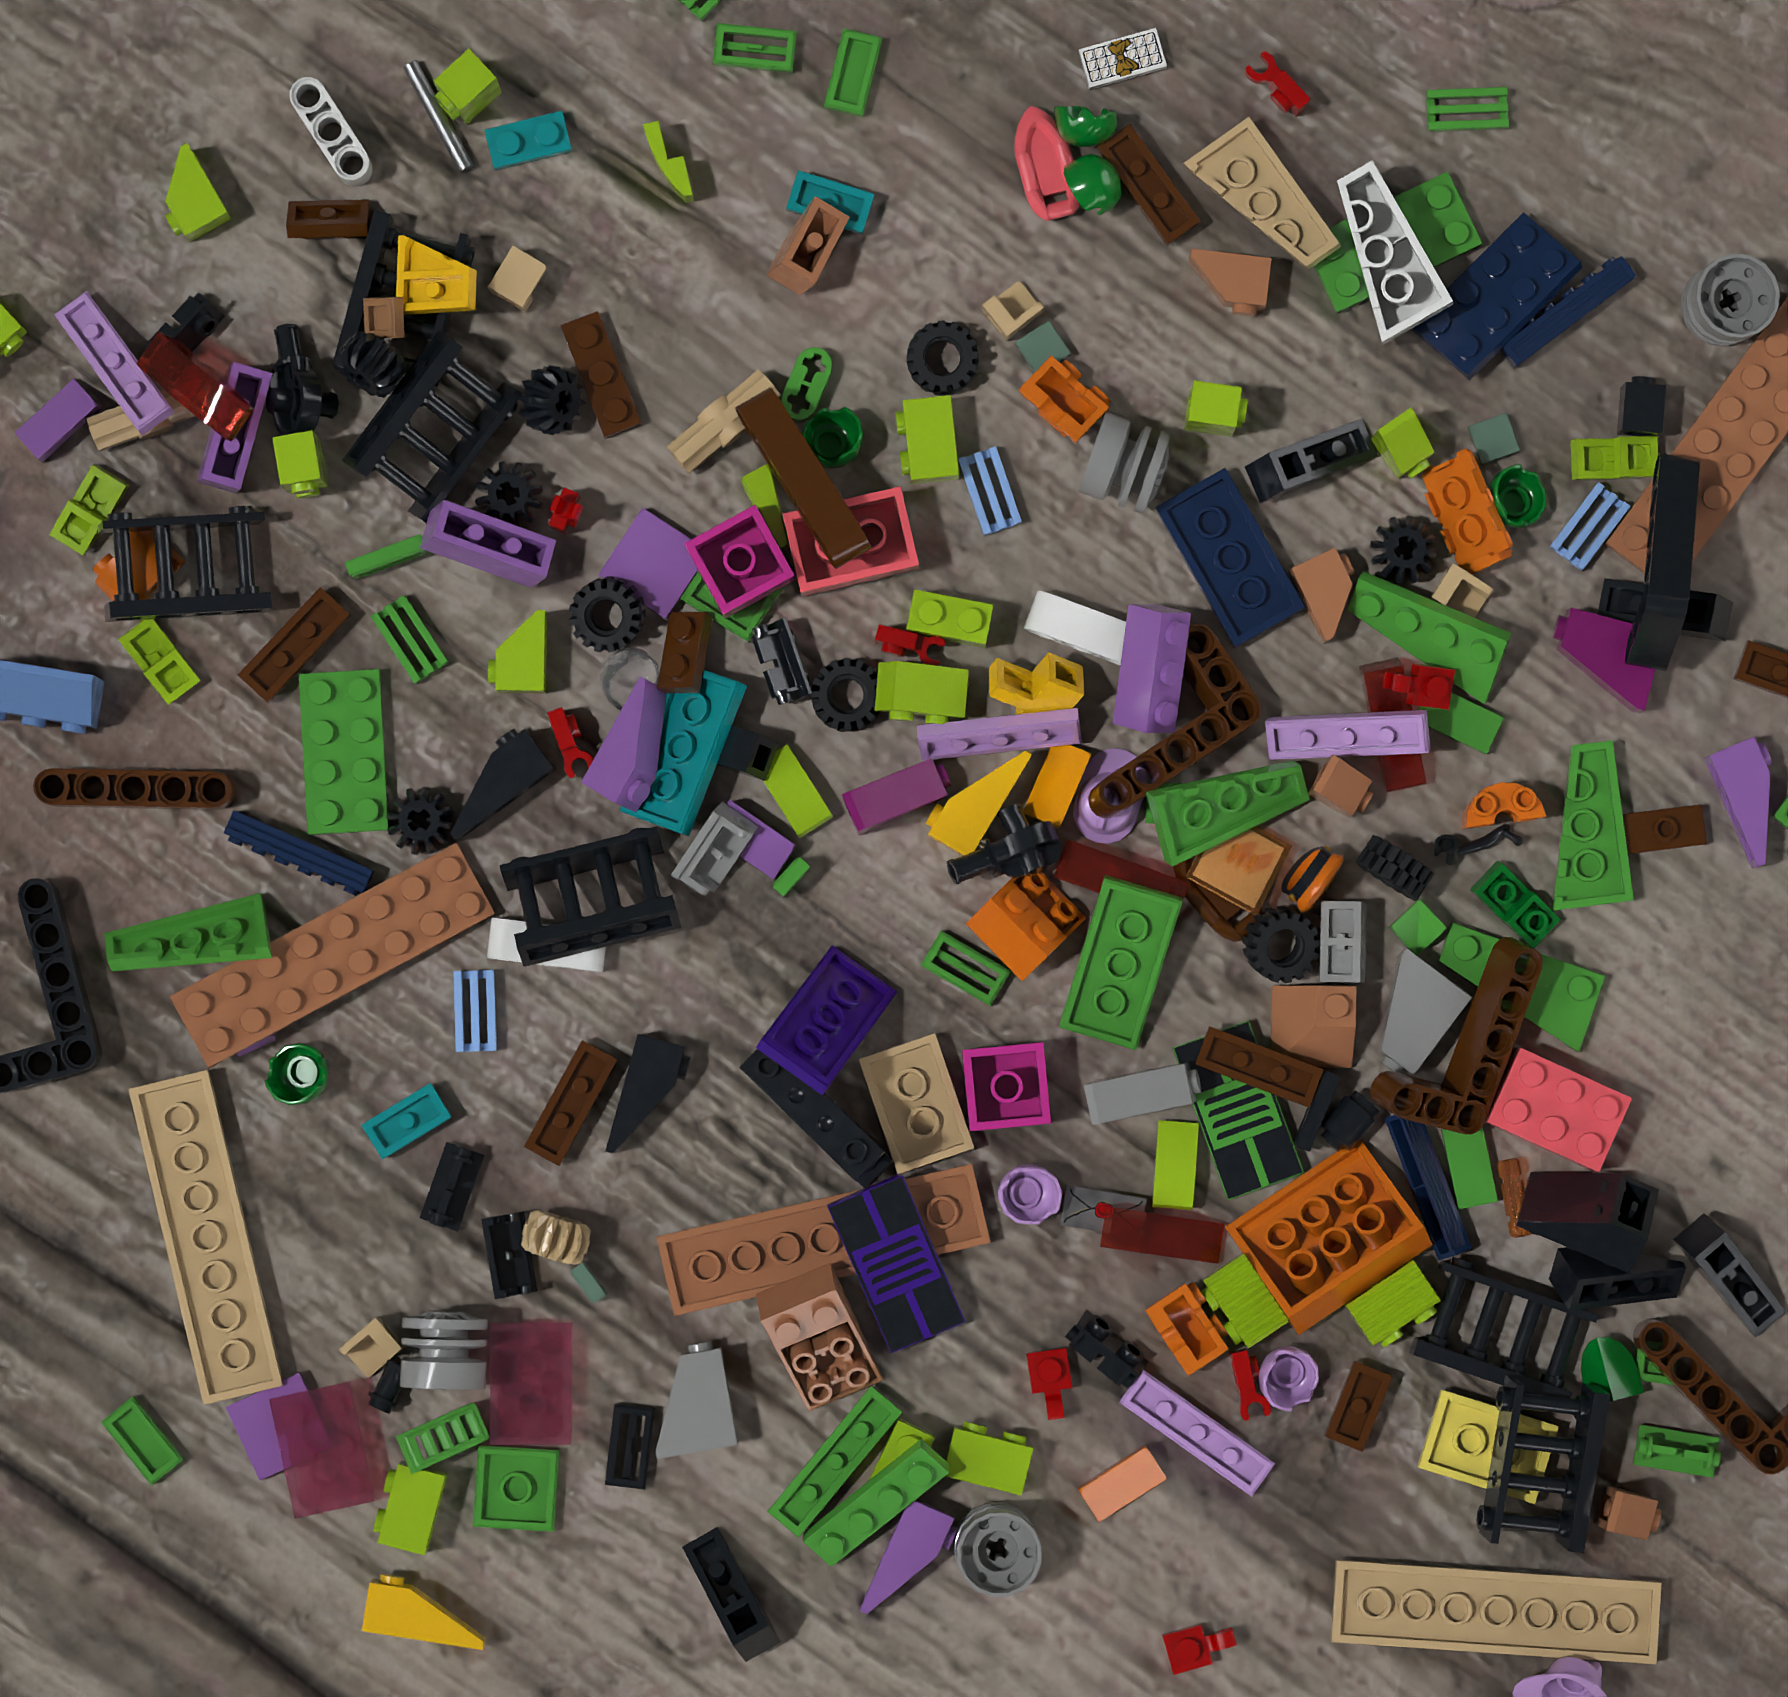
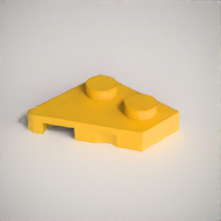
[396,235,477,315]

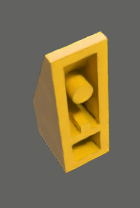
[925,751,1032,856]
[362,1574,487,1650]

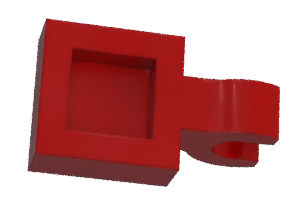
[1244,51,1311,117]
[548,487,584,534]
[875,624,945,666]
[1382,663,1455,710]
[547,707,594,779]
[1026,1348,1072,1420]
[1229,1348,1271,1421]
[1162,1623,1237,1675]

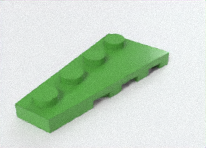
[1348,571,1512,704]
[1438,923,1605,1053]

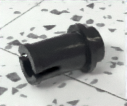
[368,1359,402,1414]

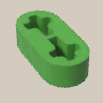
[781,347,832,422]

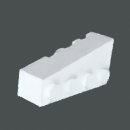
[1337,160,1453,345]

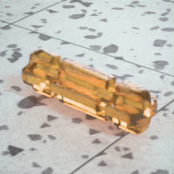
[1497,1158,1532,1238]

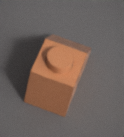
[766,196,849,295]
[1189,248,1272,316]
[1289,548,1355,644]
[1308,755,1373,818]
[1595,1485,1662,1540]

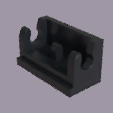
[481,1211,538,1299]

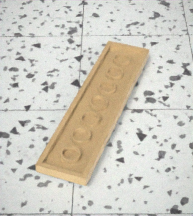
[129,1070,283,1405]
[1330,1559,1662,1664]

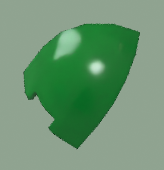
[1581,1337,1644,1402]

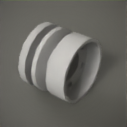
[1681,253,1780,347]
[1078,412,1171,514]
[400,1311,488,1390]
[954,1502,1042,1597]

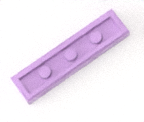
[54,291,175,436]
[917,708,1082,761]
[1265,710,1431,760]
[1119,1370,1275,1497]

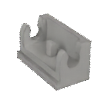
[671,801,759,895]
[1320,901,1367,984]

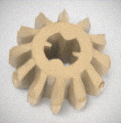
[521,1210,591,1265]

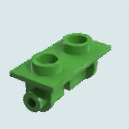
[1633,1424,1721,1478]

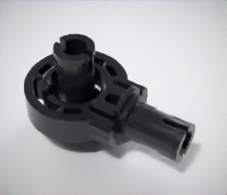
[266,324,339,435]
[947,803,1061,885]

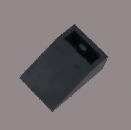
[1516,1172,1659,1273]

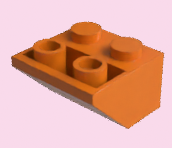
[966,871,1086,981]

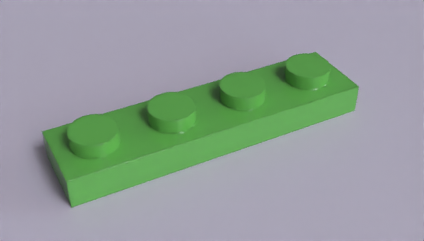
[767,1385,902,1538]
[803,1439,949,1567]

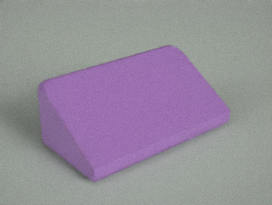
[15,378,102,463]
[727,800,797,880]

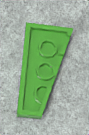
[1552,740,1634,911]
[1146,760,1310,867]
[104,893,272,971]

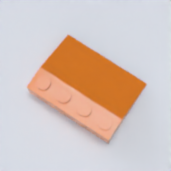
[1225,1139,1433,1336]

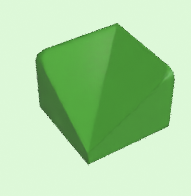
[1388,899,1447,956]

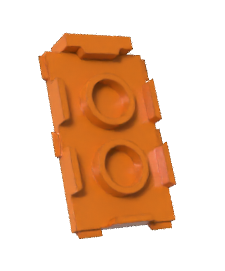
[1421,448,1513,575]

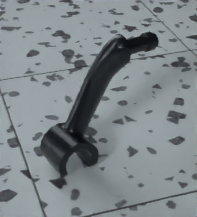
[1434,824,1524,865]

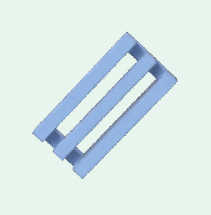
[958,446,1022,536]
[1549,482,1630,571]
[453,970,497,1052]

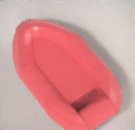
[1014,106,1080,221]

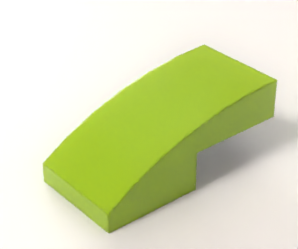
[643,121,694,203]
[1570,436,1658,480]
[49,464,130,556]
[118,619,200,705]
[762,744,833,838]
[1152,1120,1199,1210]

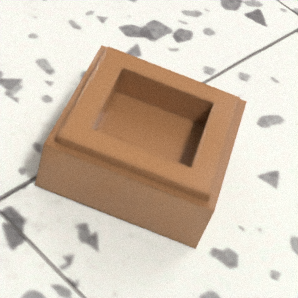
[363,297,405,338]

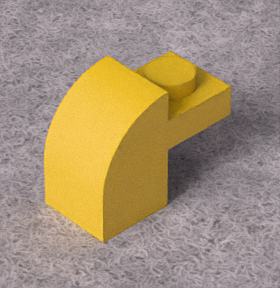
[989,652,1084,715]

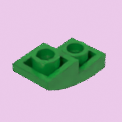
[1470,861,1561,949]

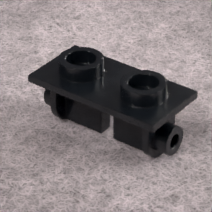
[144,292,225,375]
[751,617,812,705]
[420,1142,485,1232]
[1065,1310,1149,1389]

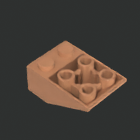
[756,1263,883,1411]

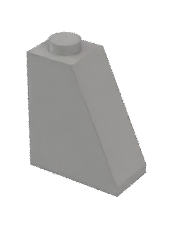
[1378,948,1472,1075]
[1084,1061,1201,1125]
[656,1341,738,1459]

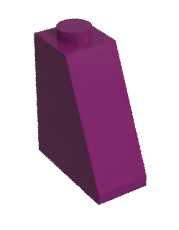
[1552,607,1655,713]
[842,758,952,836]

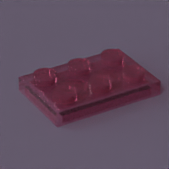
[490,1322,573,1445]
[269,1381,376,1519]

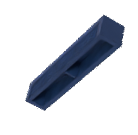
[1500,256,1637,369]
[224,810,375,896]
[1384,1114,1472,1261]

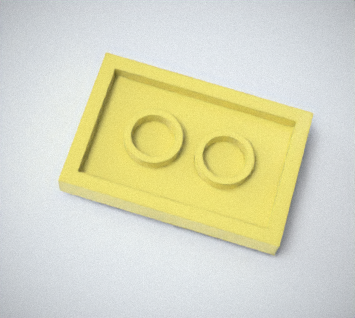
[1417,1389,1559,1504]

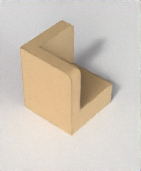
[488,246,546,313]
[981,281,1045,341]
[1429,563,1494,618]
[339,1316,405,1377]

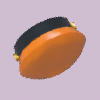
[1281,845,1344,913]

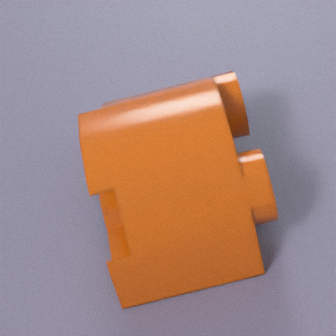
[1018,355,1111,444]
[93,531,186,601]
[1461,782,1546,830]
[1144,1282,1229,1376]

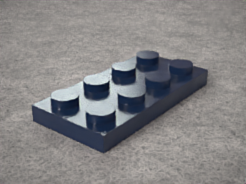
[1412,212,1583,381]
[1155,468,1305,648]

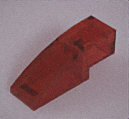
[136,331,254,442]
[1359,657,1427,792]
[1053,840,1189,902]
[1099,1206,1224,1264]

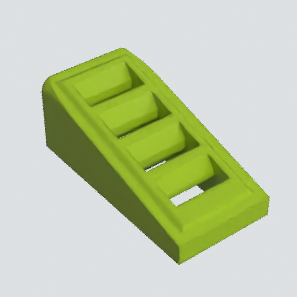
[741,464,788,552]

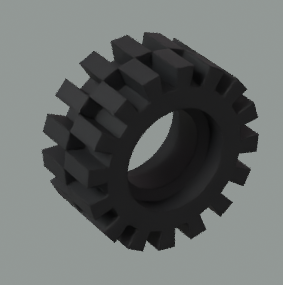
[569,576,646,653]
[811,658,880,732]
[1355,835,1434,901]

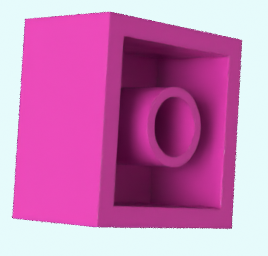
[684,505,795,619]
[962,1042,1051,1131]

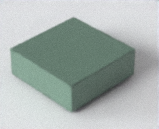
[1015,320,1071,373]
[1467,413,1520,465]
[571,1261,608,1303]

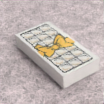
[1078,28,1167,90]

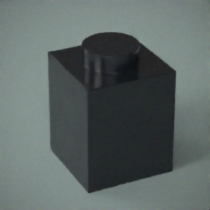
[1617,376,1666,437]
[717,726,779,781]

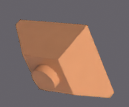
[1271,986,1356,1068]

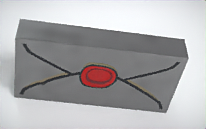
[1060,1185,1147,1238]

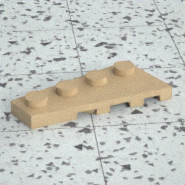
[1183,117,1341,270]

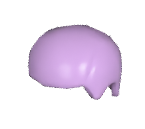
[998,1163,1063,1225]
[1258,1346,1319,1411]

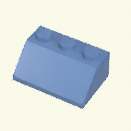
[0,660,105,734]

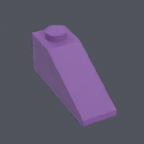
[581,676,666,812]
[1704,737,1772,869]
[860,1499,958,1614]

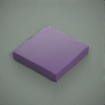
[598,508,698,620]
[226,1372,334,1481]

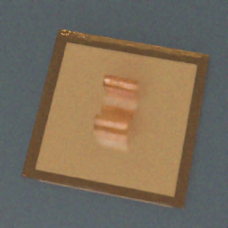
[1186,826,1292,916]

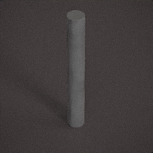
[403,60,474,173]

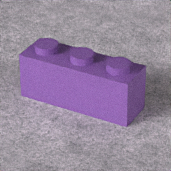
[196,362,273,493]
[420,500,556,588]
[1113,604,1191,733]

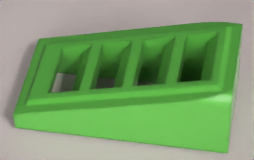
[395,1402,489,1474]

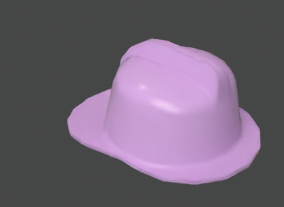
[1073,748,1147,844]
[1512,1656,1607,1697]

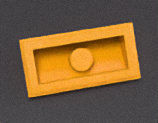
[1023,745,1091,829]

